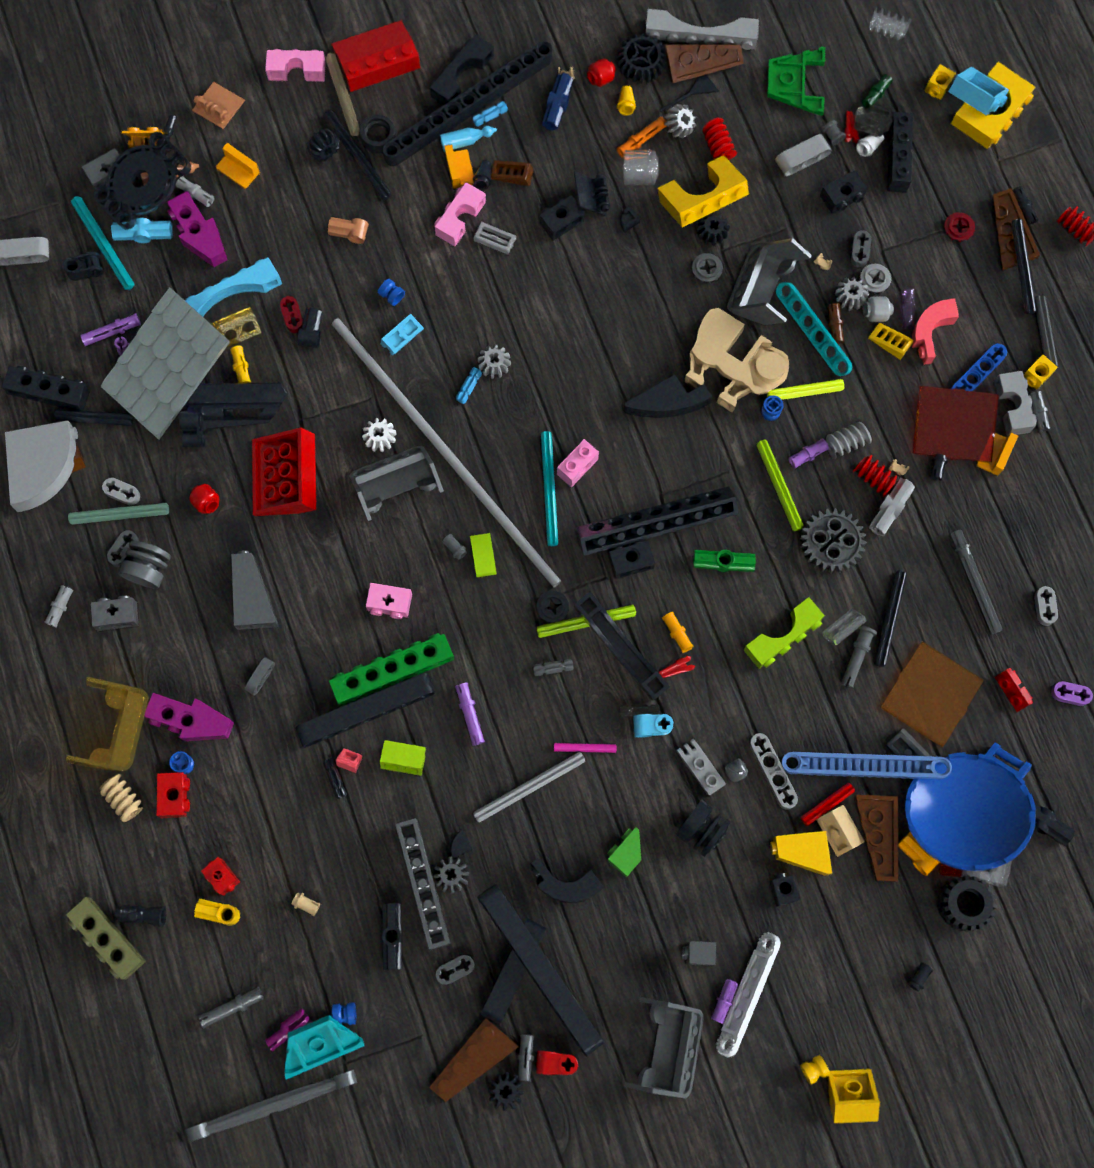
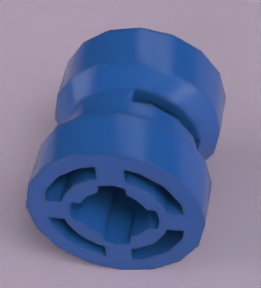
[378,279,405,306]
[761,395,783,421]
[169,751,194,775]
[332,1002,357,1025]

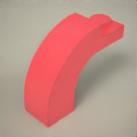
[912,299,959,365]

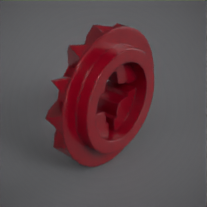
[944,212,975,242]

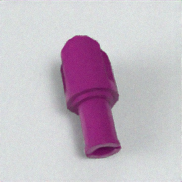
[265,1008,313,1051]

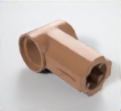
[328,217,368,244]

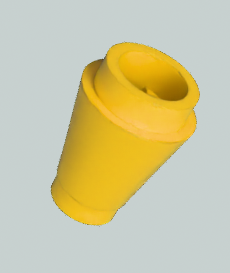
[617,86,636,115]

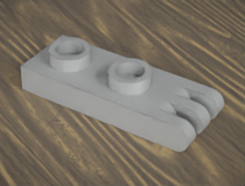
[676,739,726,797]

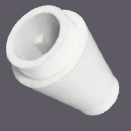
[856,131,884,157]

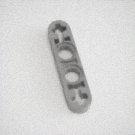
[749,733,798,810]

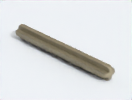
[325,53,360,136]

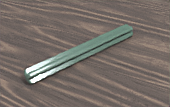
[68,503,169,525]

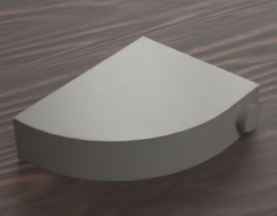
[5,421,78,512]

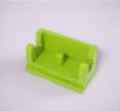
[380,740,426,776]

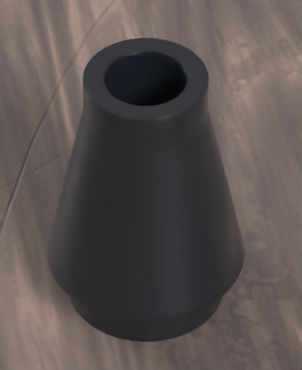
[473,160,492,190]

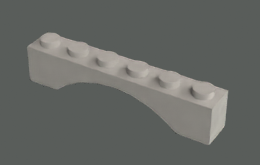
[645,9,759,50]

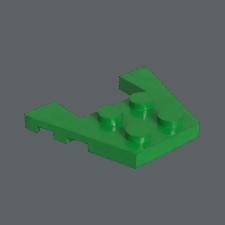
[767,47,825,116]

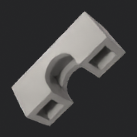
[994,371,1037,436]

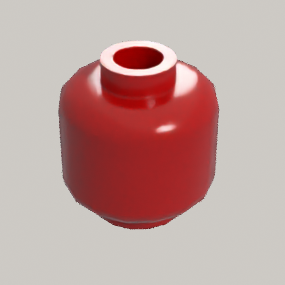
[587,58,616,87]
[189,484,220,514]

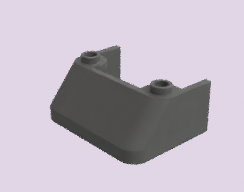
[727,238,812,325]
[349,446,444,521]
[624,997,703,1098]

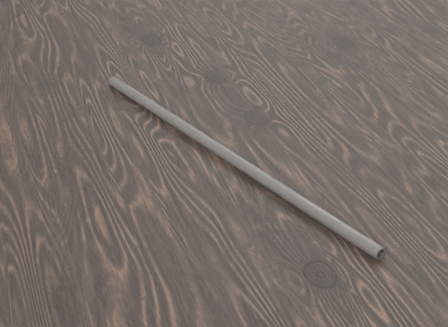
[332,318,561,587]

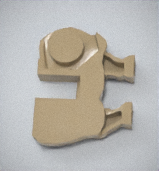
[685,308,789,412]

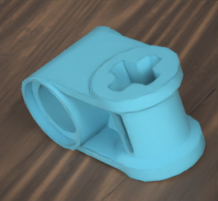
[633,714,673,738]

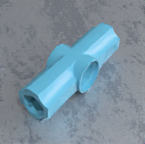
[111,218,173,243]

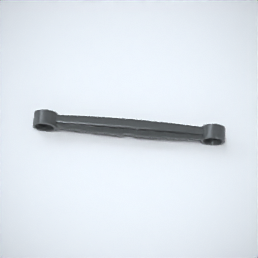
[185,1069,357,1143]

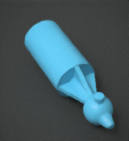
[440,126,497,152]

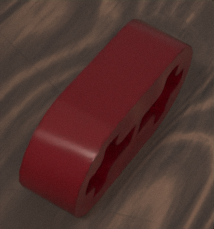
[280,296,303,333]

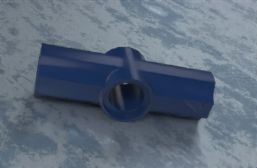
[542,73,573,131]

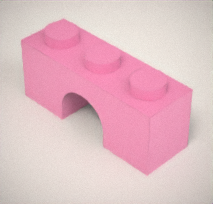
[266,49,325,81]
[434,183,486,246]

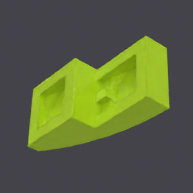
[470,533,497,577]

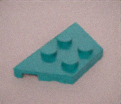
[284,1015,364,1080]

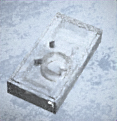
[822,608,867,645]

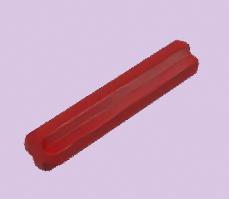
[801,783,855,826]

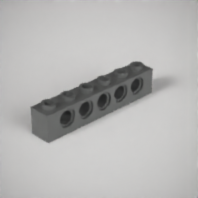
[395,818,451,951]

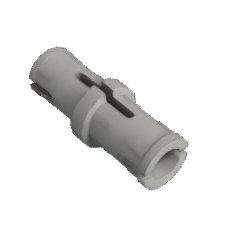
[176,176,214,207]
[44,585,73,628]

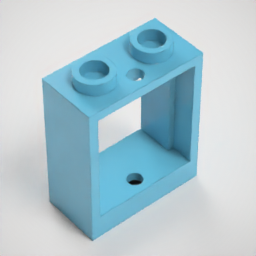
[949,67,1009,115]

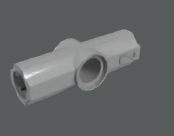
[869,478,915,536]

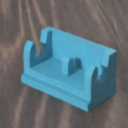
[380,314,424,355]

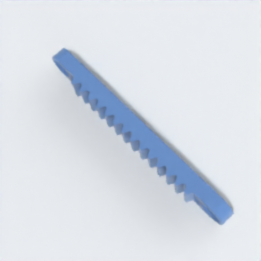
[781,752,952,779]

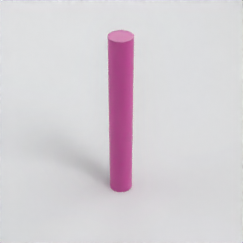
[554,743,617,753]

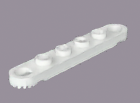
[716,932,780,1057]

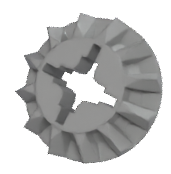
[860,264,891,294]

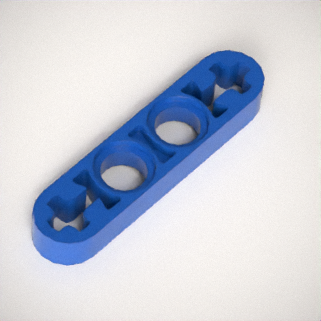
[949,344,1007,403]

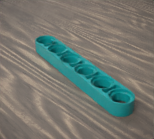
[776,282,852,376]

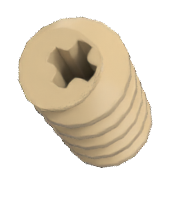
[100,774,143,822]

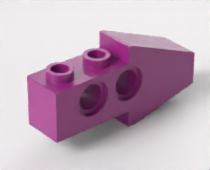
[167,191,228,267]
[144,693,234,741]

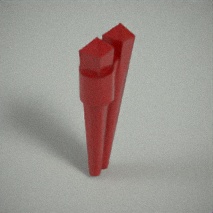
[844,111,860,143]
[658,656,695,678]

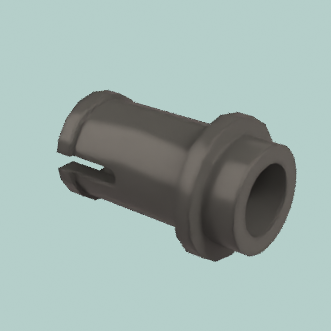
[442,534,467,560]

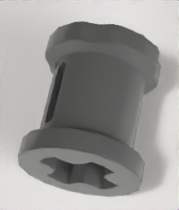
[822,120,846,146]

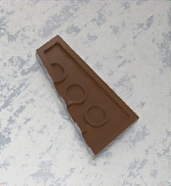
[664,44,744,83]
[992,188,1040,271]

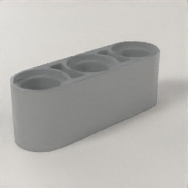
[775,134,832,176]
[0,237,49,266]

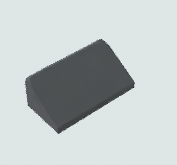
[886,728,930,756]

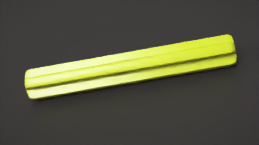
[767,379,844,400]

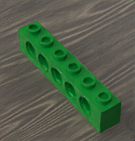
[329,633,454,707]

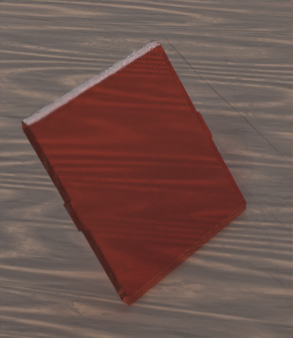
[912,386,999,463]

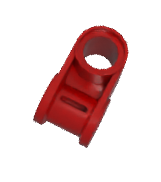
[536,1051,578,1075]

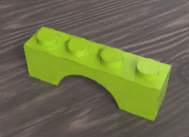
[744,597,825,669]

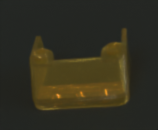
[66,677,148,772]

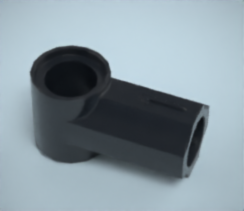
[298,308,323,348]

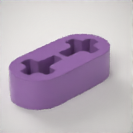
[1051,681,1093,706]

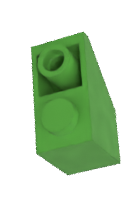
[607,827,641,877]

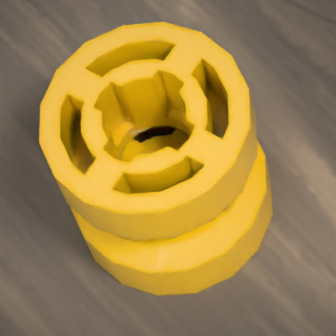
[800,1055,830,1085]

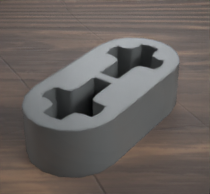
[850,230,871,268]
[107,530,139,567]
[245,657,275,696]
[436,955,475,985]

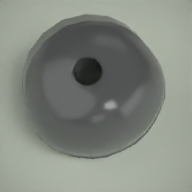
[725,758,748,782]

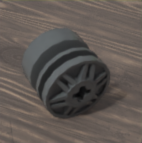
[118,541,171,589]

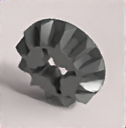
[692,253,723,283]

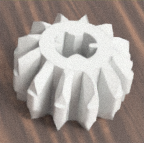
[362,418,396,453]

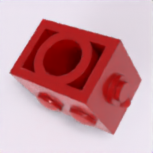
[201,857,241,896]

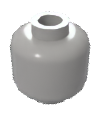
[863,296,894,322]

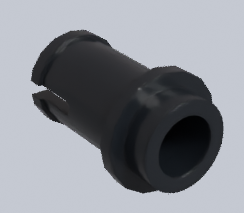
[930,454,948,481]
[908,962,933,992]

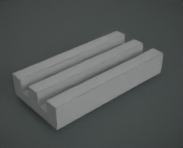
[474,222,516,255]

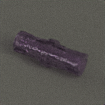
[900,288,916,329]

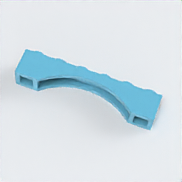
[185,257,282,317]

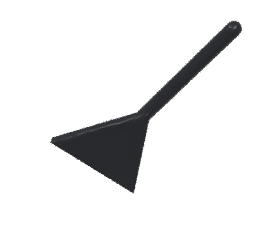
[660,74,719,112]

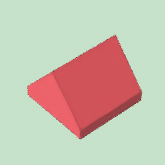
[336,748,363,773]

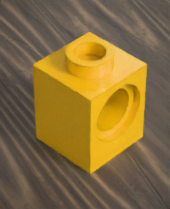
[925,64,956,100]
[1023,355,1058,390]

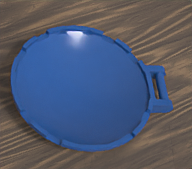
[905,742,1036,871]

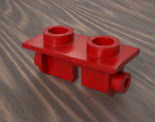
[994,668,1033,712]

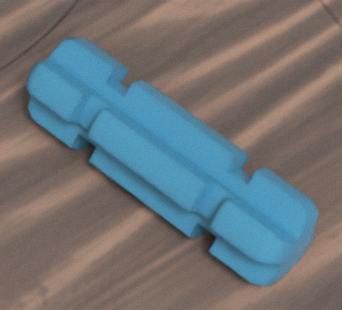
[472,101,507,126]
[456,367,482,404]

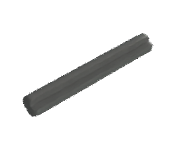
[1035,295,1058,366]

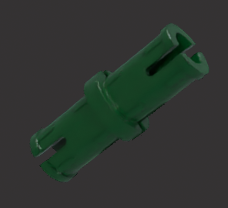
[862,74,893,110]

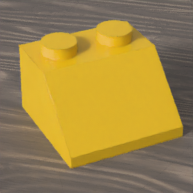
[828,1069,880,1123]

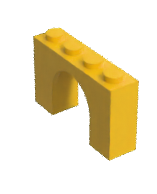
[951,62,1035,149]
[658,155,749,227]

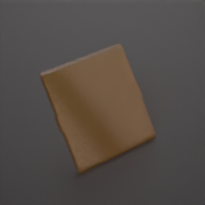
[881,642,983,747]

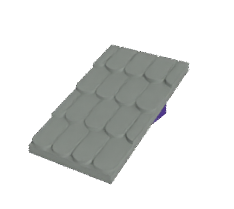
[101,287,230,440]

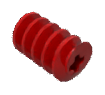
[702,118,737,160]
[1057,206,1094,247]
[853,455,897,497]

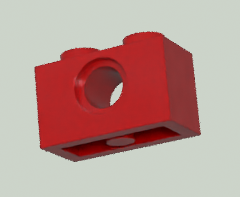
[157,772,190,818]

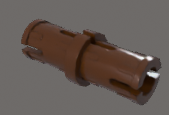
[828,303,845,344]

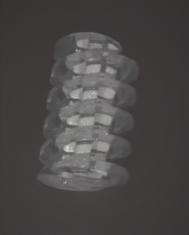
[869,8,911,41]

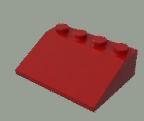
[331,20,420,92]
[252,427,316,516]

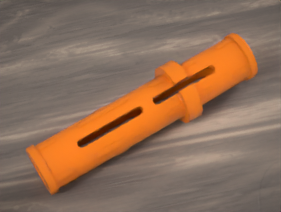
[617,116,667,158]

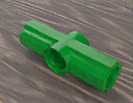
[693,550,756,572]

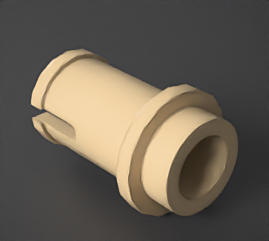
[292,893,320,916]

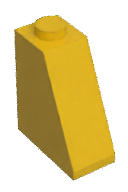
[770,831,832,876]

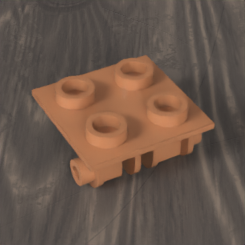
[192,82,245,129]

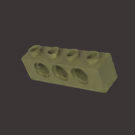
[66,897,146,980]

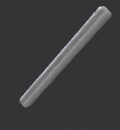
[473,752,585,822]

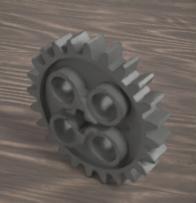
[800,508,867,573]

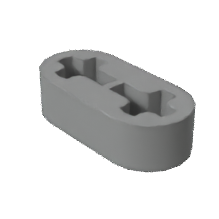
[102,478,140,505]
[1034,586,1058,626]

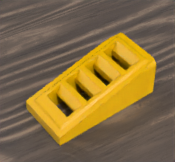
[868,323,914,360]

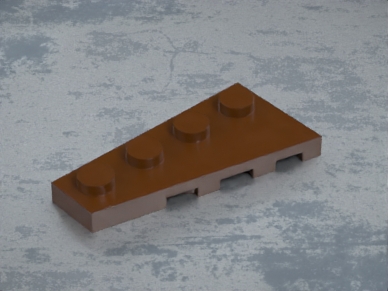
[854,795,898,882]
[429,1018,519,1102]

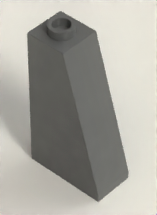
[231,551,278,630]

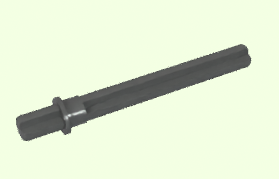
[951,530,1002,634]

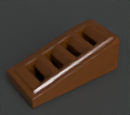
[491,160,533,186]

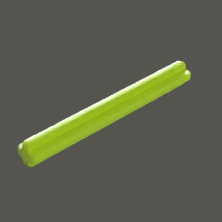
[757,440,803,531]
[537,605,636,638]

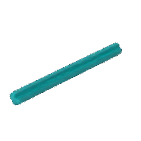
[71,196,135,290]
[541,431,558,546]

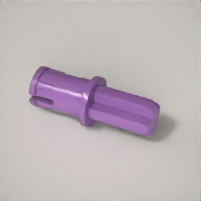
[711,979,738,1024]

